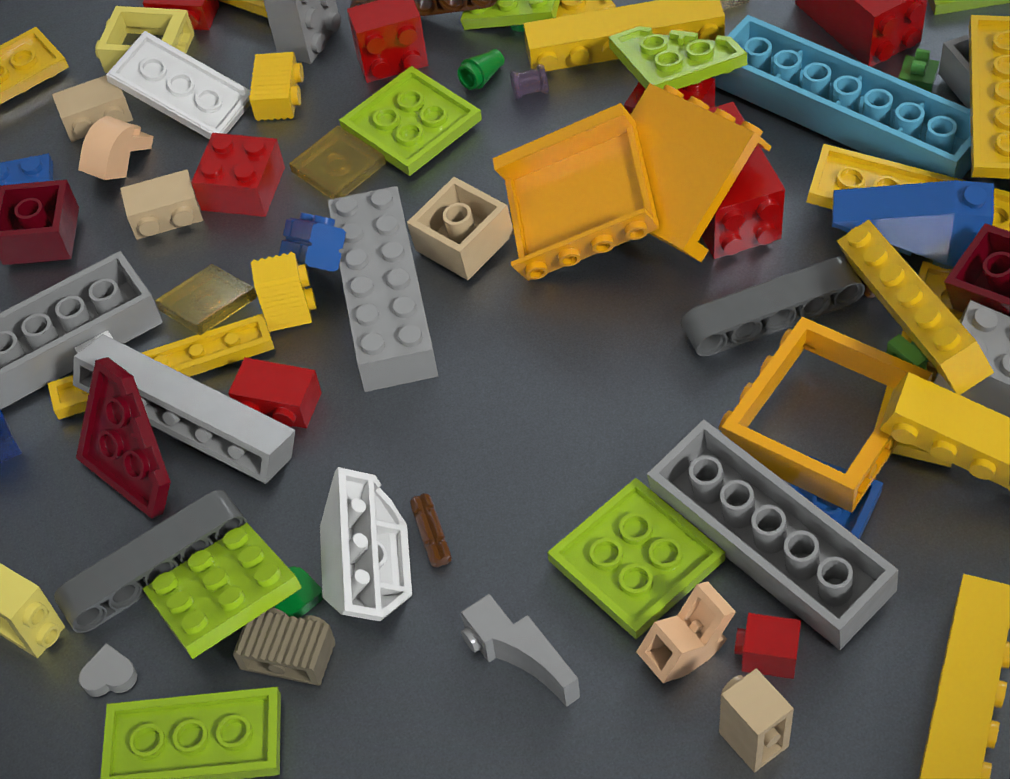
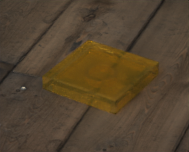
[289,125,386,199]
[155,264,257,335]

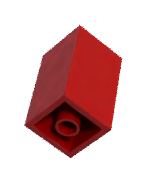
[795,0,928,67]
[702,102,785,259]

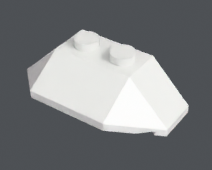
[320,467,412,621]

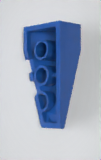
[832,180,994,269]

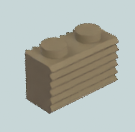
[233,608,335,686]

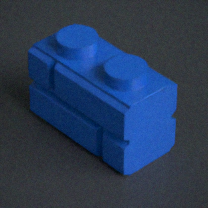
[278,212,346,272]

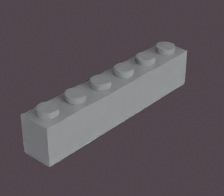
[73,334,295,484]

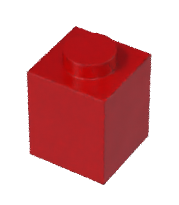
[734,613,801,679]

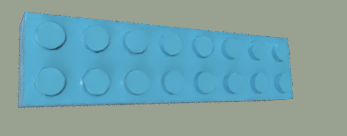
[712,15,971,179]

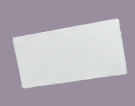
[106,31,251,139]

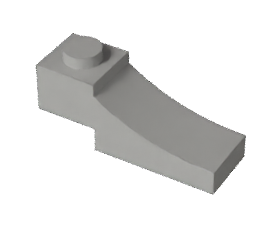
[461,594,580,707]

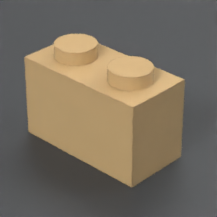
[52,75,133,142]
[120,169,203,240]
[719,668,794,773]

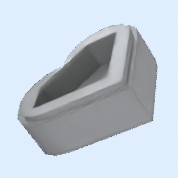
[79,643,138,697]

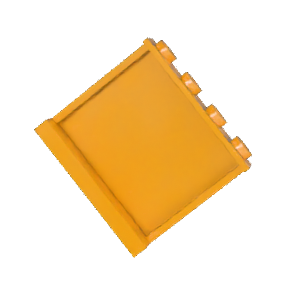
[631,83,772,263]
[492,103,660,281]

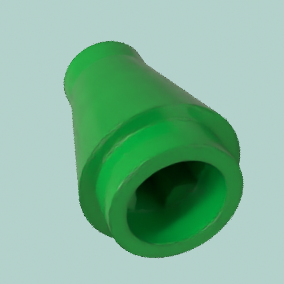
[457,49,505,90]

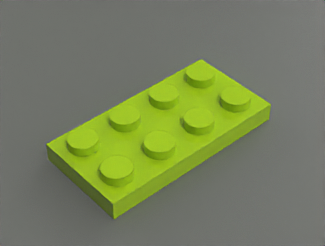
[100,687,281,779]

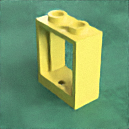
[95,6,194,73]
[0,563,65,659]

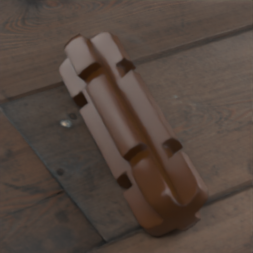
[410,493,452,568]

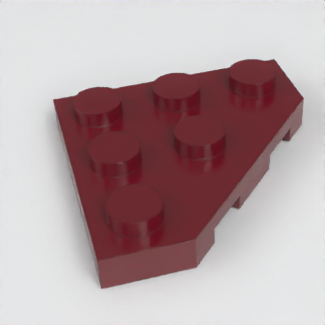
[76,357,171,519]

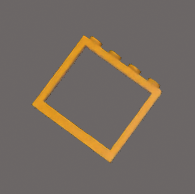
[719,317,932,513]

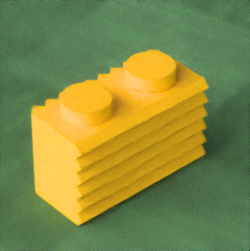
[249,52,304,121]
[251,251,317,332]

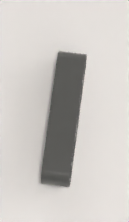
[681,257,865,356]
[54,490,247,633]

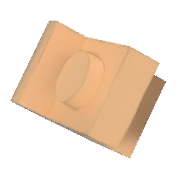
[78,116,154,180]
[636,581,736,683]

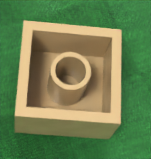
[407,177,514,280]

